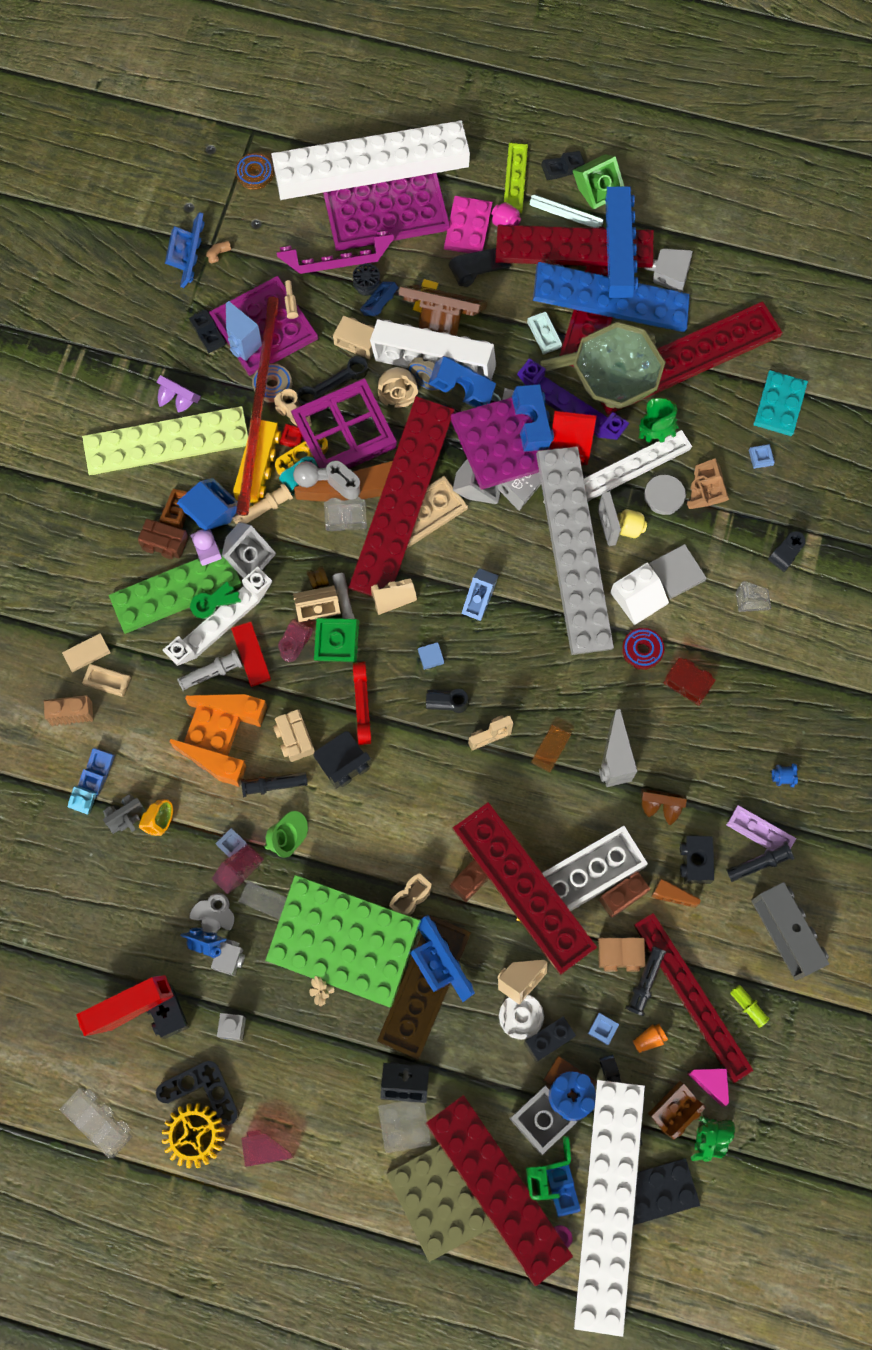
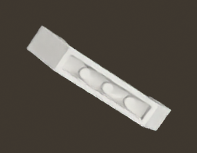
[163,566,272,666]

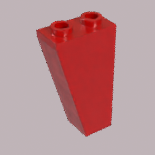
[76,975,174,1036]

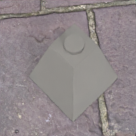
[453,459,500,504]
[222,522,276,579]

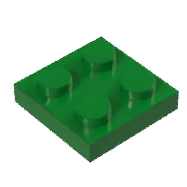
[314,618,359,662]

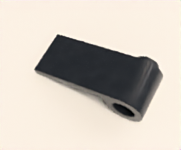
[448,248,511,287]

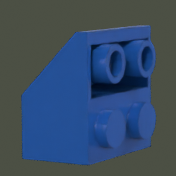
[177,478,241,531]

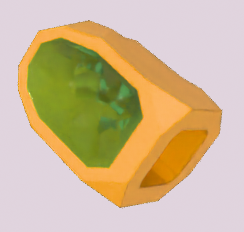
[139,799,173,836]

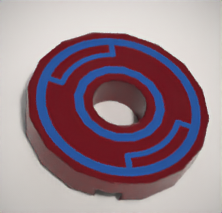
[622,628,664,670]

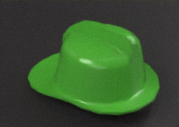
[264,811,308,858]

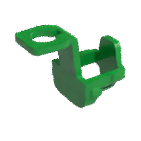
[526,1136,571,1200]

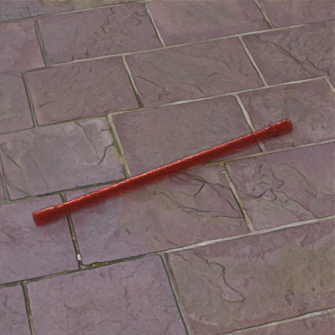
[236,297,279,516]

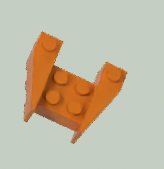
[170,694,267,787]

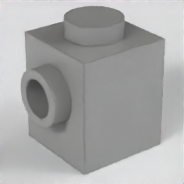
[211,939,245,976]

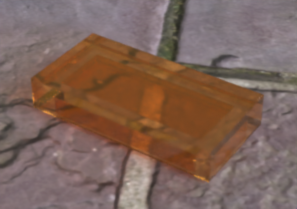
[531,725,571,773]

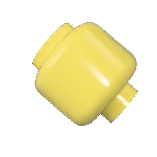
[617,509,647,538]

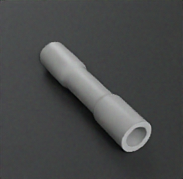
[332,573,355,619]

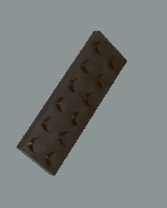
[377,915,471,1060]

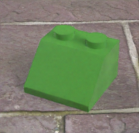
[572,154,624,209]

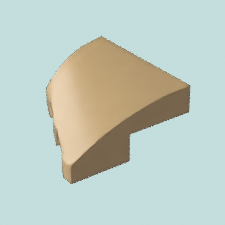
[371,579,417,615]

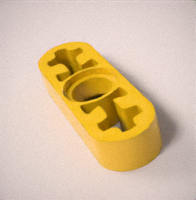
[275,435,328,475]

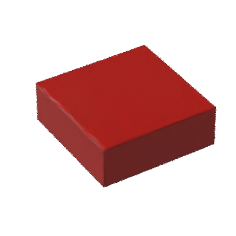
[279,424,303,448]

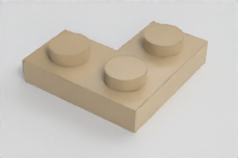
[468,716,513,750]

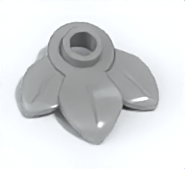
[190,893,234,933]

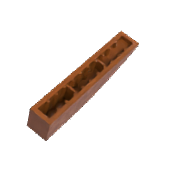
[294,461,393,501]

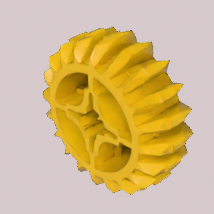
[162,1103,225,1168]

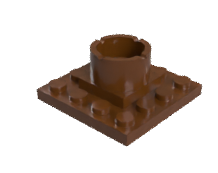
[399,284,488,336]

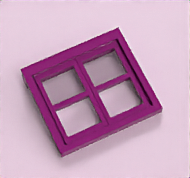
[291,378,397,474]

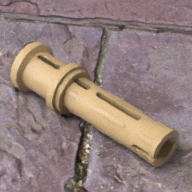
[232,483,293,524]

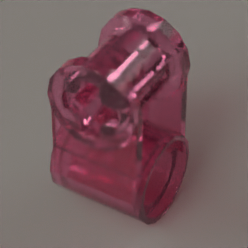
[278,619,313,662]

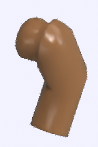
[206,241,231,263]

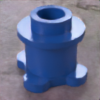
[772,763,798,787]

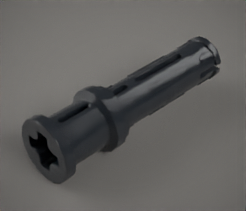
[241,772,308,798]
[726,841,795,882]
[625,946,666,1016]

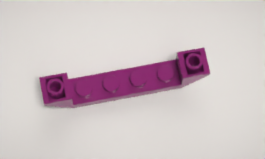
[276,230,394,274]

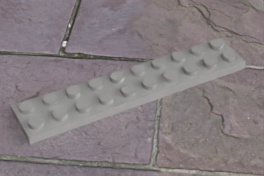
[536,447,614,655]

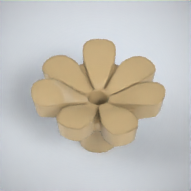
[309,976,334,1006]

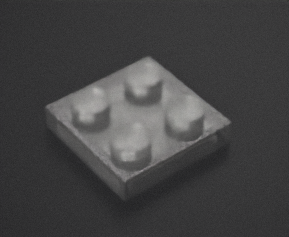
[378,1101,431,1154]

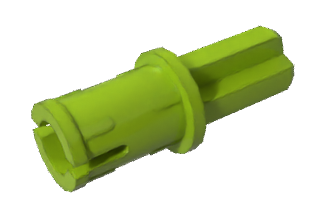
[730,985,770,1028]

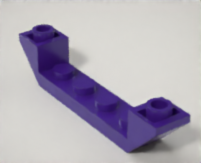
[518,358,629,440]

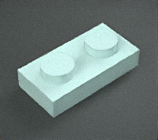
[527,312,562,355]

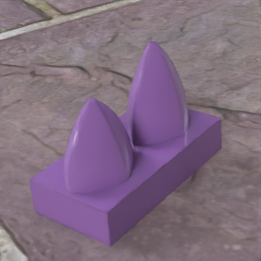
[157,375,201,412]

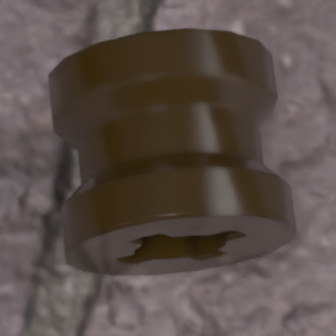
[306,566,329,590]

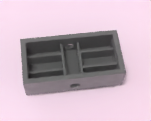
[751,882,829,981]

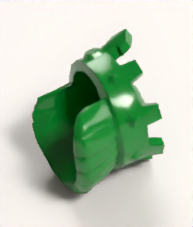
[638,397,679,443]
[691,1116,735,1162]

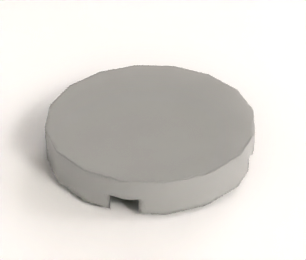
[644,475,686,515]

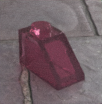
[212,845,264,894]
[241,1130,294,1167]

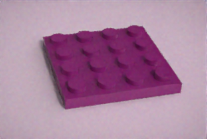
[209,276,318,376]
[451,398,550,490]

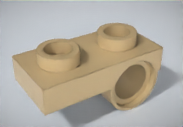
[274,389,311,427]

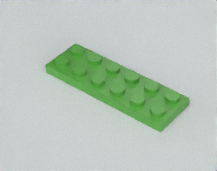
[109,549,242,634]

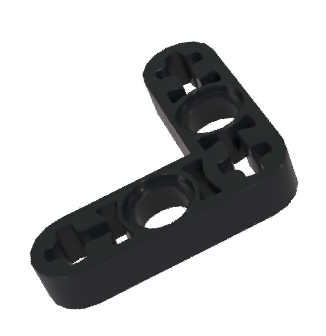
[156,1061,239,1125]

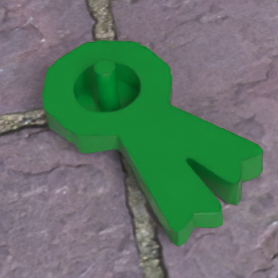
[190,581,241,619]

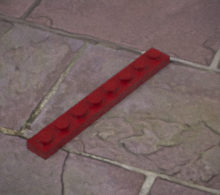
[634,913,754,1083]

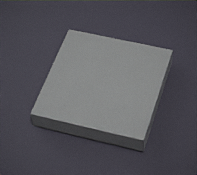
[598,491,621,546]
[649,544,707,599]

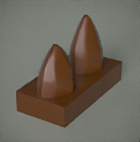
[640,788,687,825]

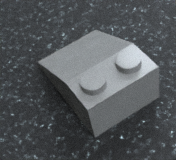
[599,709,637,787]

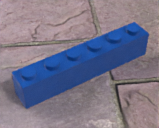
[605,187,638,298]

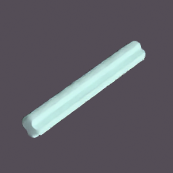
[530,194,603,228]

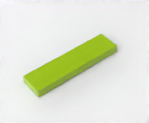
[504,143,528,214]

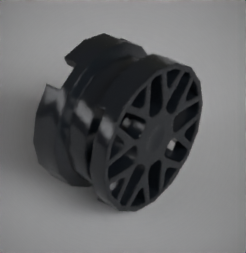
[353,263,380,296]

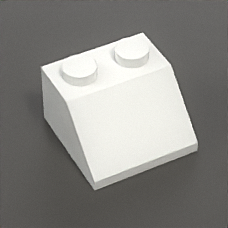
[610,562,669,625]

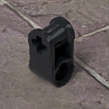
[768,532,806,572]

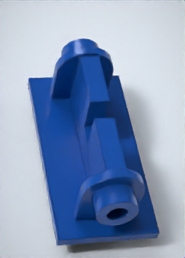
[181,928,227,958]

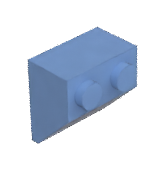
[226,301,262,361]

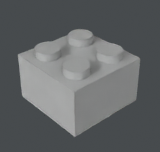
[509,1086,577,1155]

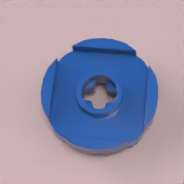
[549,1072,596,1121]

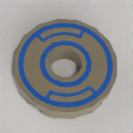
[408,357,439,391]
[252,364,292,402]

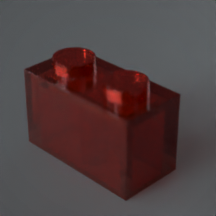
[663,657,716,706]

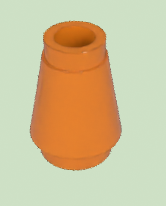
[633,1024,668,1053]

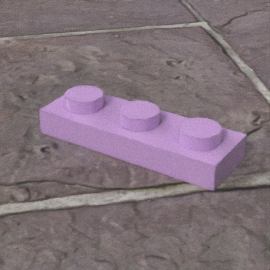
[726,805,796,849]

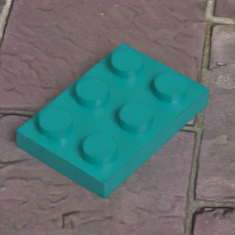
[753,370,808,436]

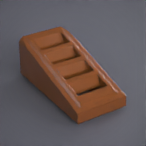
[160,489,187,529]
[651,879,701,908]

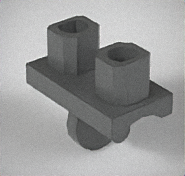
[103,794,146,834]

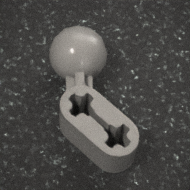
[293,461,360,500]

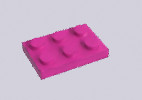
[444,196,493,253]

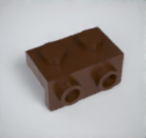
[648,1081,706,1140]

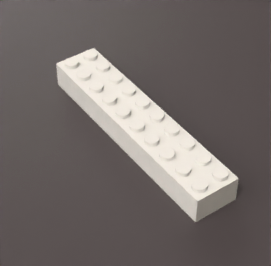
[271,121,470,200]
[574,1080,645,1337]

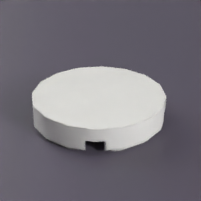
[499,995,544,1040]

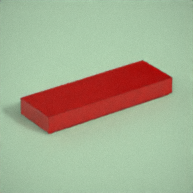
[231,622,271,687]

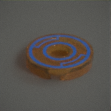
[235,153,274,190]

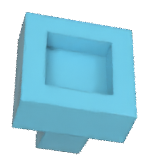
[67,786,97,814]

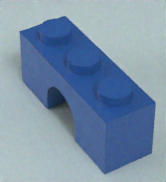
[428,356,496,408]
[512,385,554,452]

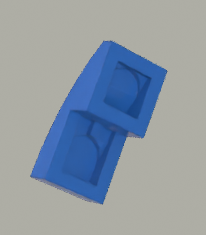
[78,747,115,797]
[546,1165,581,1217]

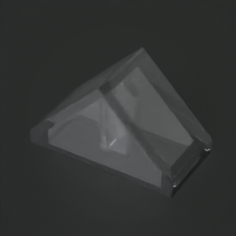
[736,581,771,612]

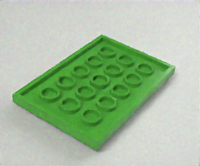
[265,875,421,1008]

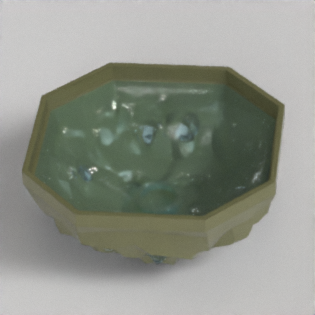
[573,322,665,408]

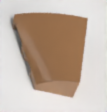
[687,459,729,509]

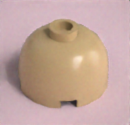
[377,367,418,408]

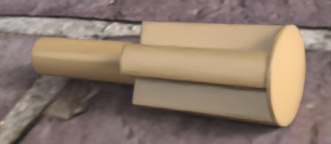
[285,280,298,319]

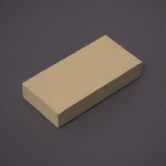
[62,633,111,672]
[82,664,131,697]

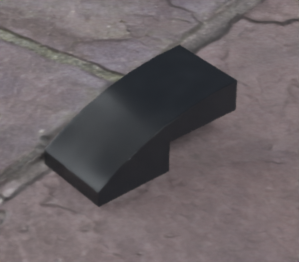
[541,151,585,180]
[189,310,226,354]

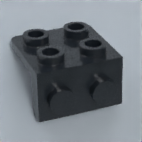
[313,731,372,789]

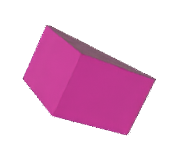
[687,1069,729,1107]

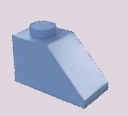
[462,568,498,621]

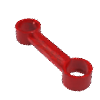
[353,662,371,745]

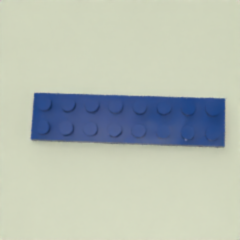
[533,262,689,332]

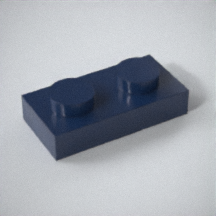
[360,282,398,316]

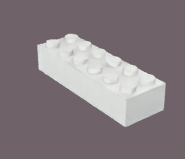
[370,319,496,381]
[542,826,648,911]

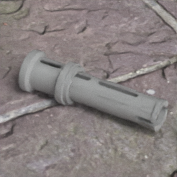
[177,649,243,691]

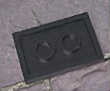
[633,1158,700,1225]

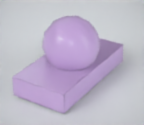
[190,529,222,566]

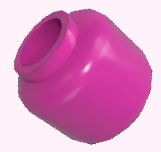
[491,202,521,226]

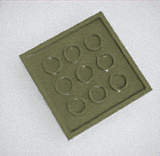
[386,1145,494,1262]

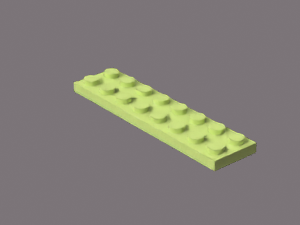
[82,406,248,475]

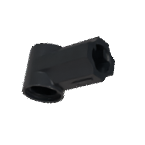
[426,689,469,713]

